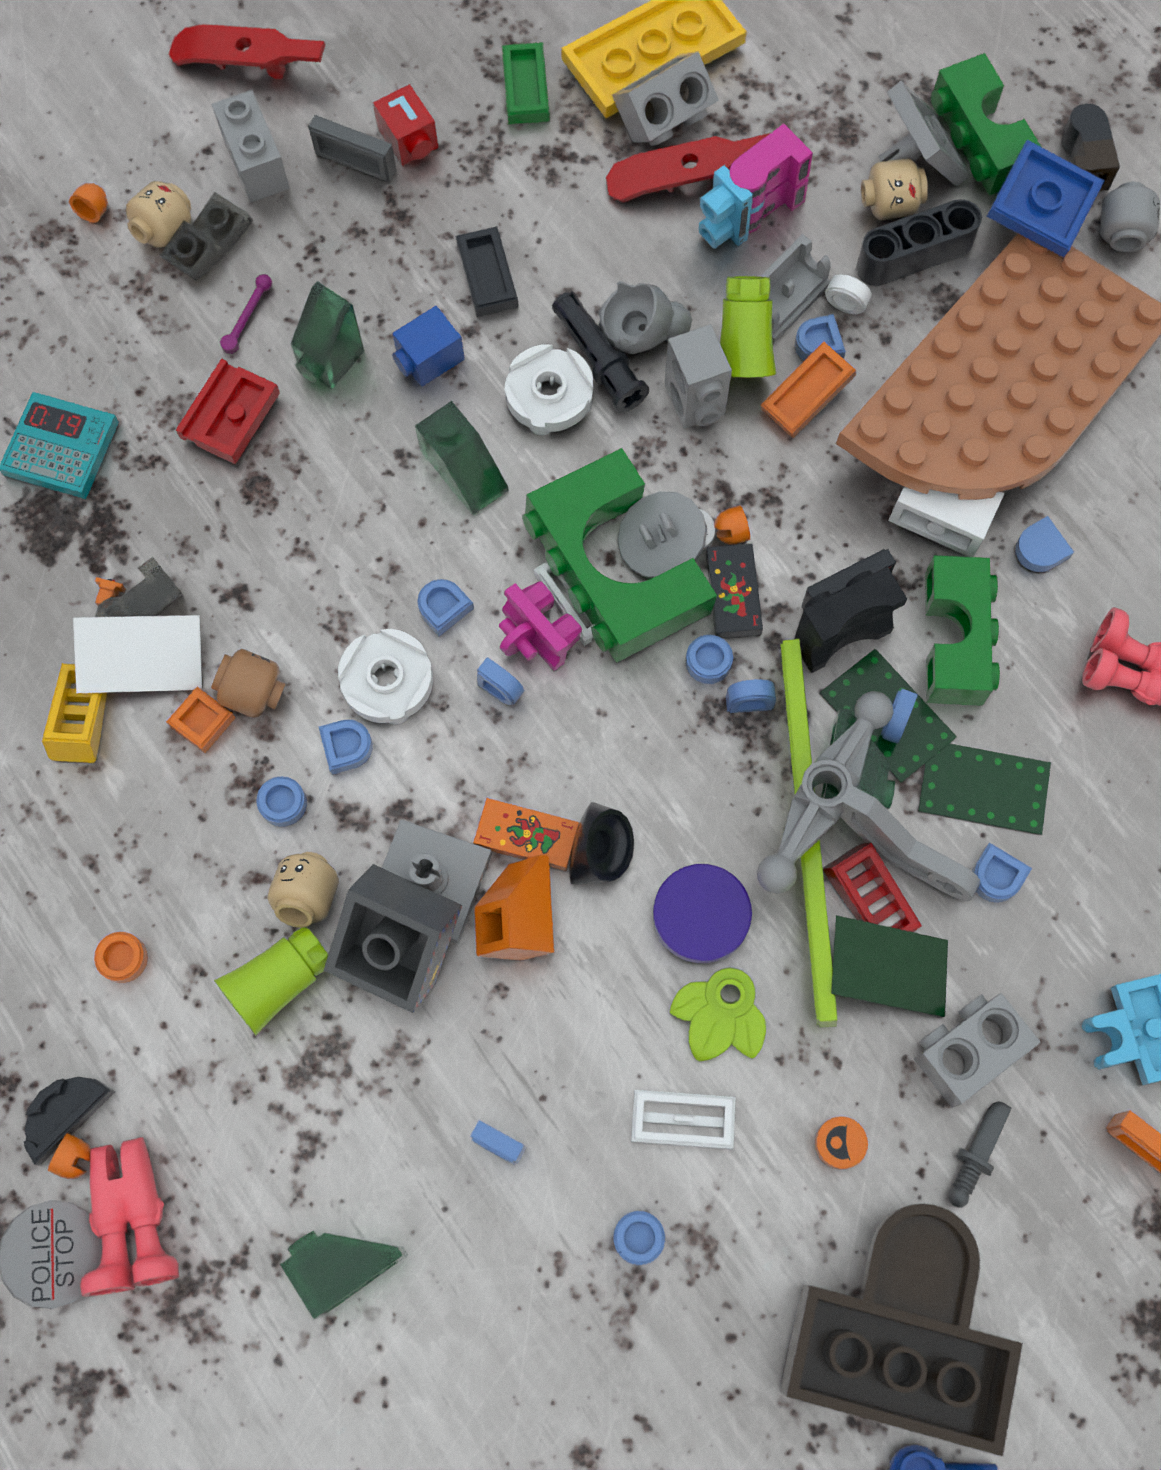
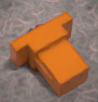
[95,577,126,610]

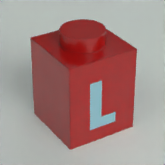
[373,84,439,166]

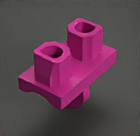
[499,581,582,671]

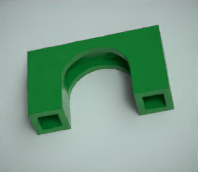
[522,448,717,663]

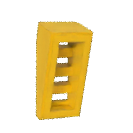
[42,663,107,763]

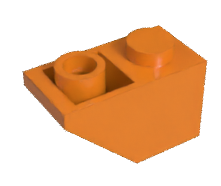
[474,855,554,961]

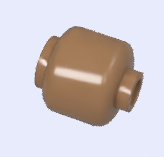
[211,649,286,718]

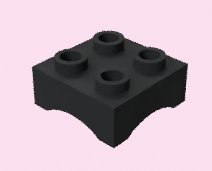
[794,567,907,673]

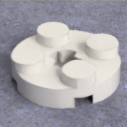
[505,344,593,435]
[338,629,433,725]

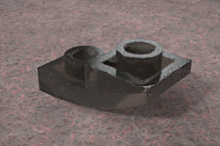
[160,192,253,281]

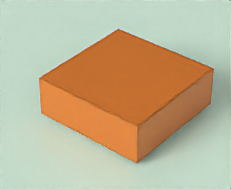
[166,687,236,753]

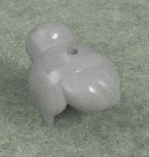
[598,281,693,354]

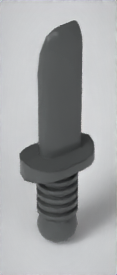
[949,1101,1012,1208]

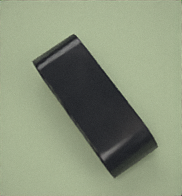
[856,199,982,286]

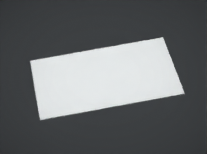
[73,615,202,693]

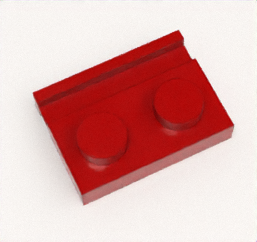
[176,358,280,465]

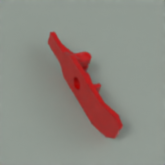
[168,24,326,79]
[606,133,770,203]

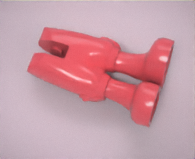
[1082,607,1161,706]
[80,1137,179,1297]

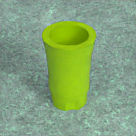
[720,276,776,377]
[214,927,328,1036]

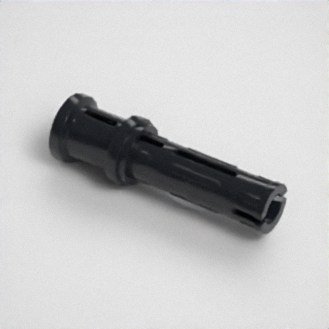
[552,291,649,413]

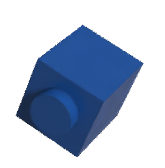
[392,305,465,387]

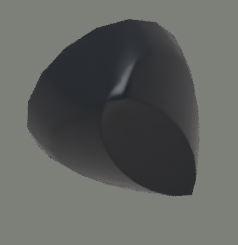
[569,802,634,884]

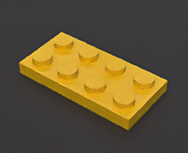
[561,0,747,118]

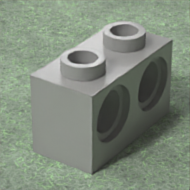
[612,51,719,146]
[212,90,290,203]
[664,324,732,428]
[914,993,1041,1108]

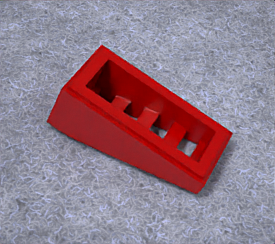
[823,843,922,932]

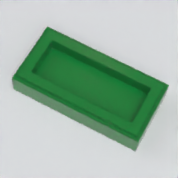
[502,42,550,125]

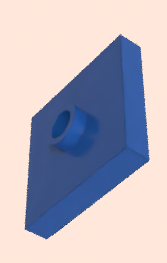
[986,140,1104,258]

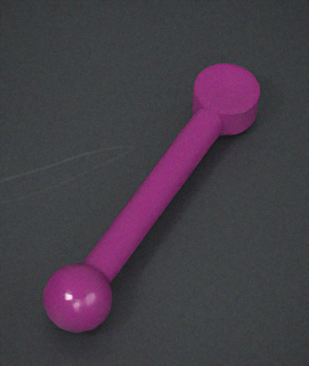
[220,274,272,354]

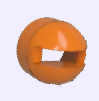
[69,183,108,223]
[714,505,751,545]
[47,1133,91,1179]

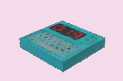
[0,392,119,499]

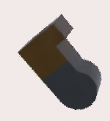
[1061,103,1120,191]

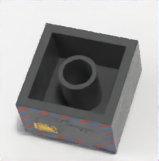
[324,864,462,1013]

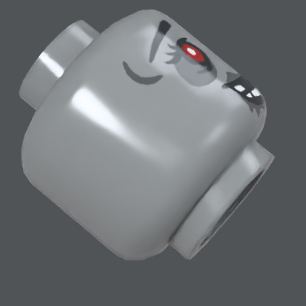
[1100,182,1160,252]

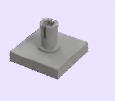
[879,81,971,186]
[382,820,492,944]

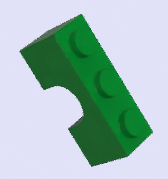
[931,53,1042,196]
[925,555,1000,706]

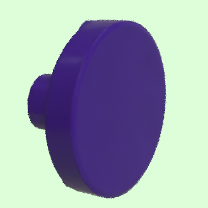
[653,864,752,964]

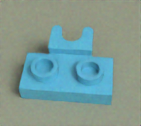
[1082,974,1161,1086]

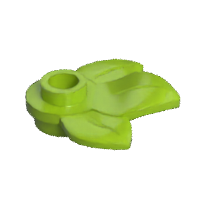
[670,967,766,1061]

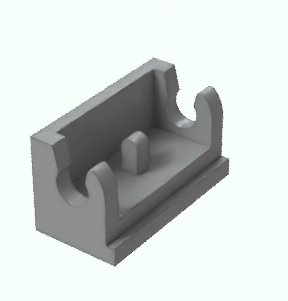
[760,234,831,343]

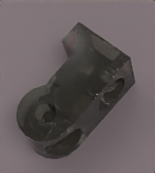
[95,557,183,617]

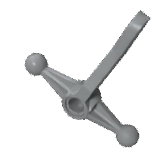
[757,691,981,901]

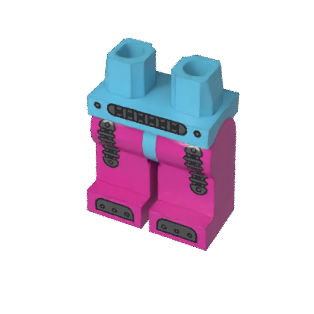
[698,124,813,249]

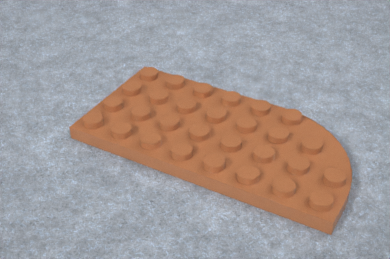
[835,234,1161,500]

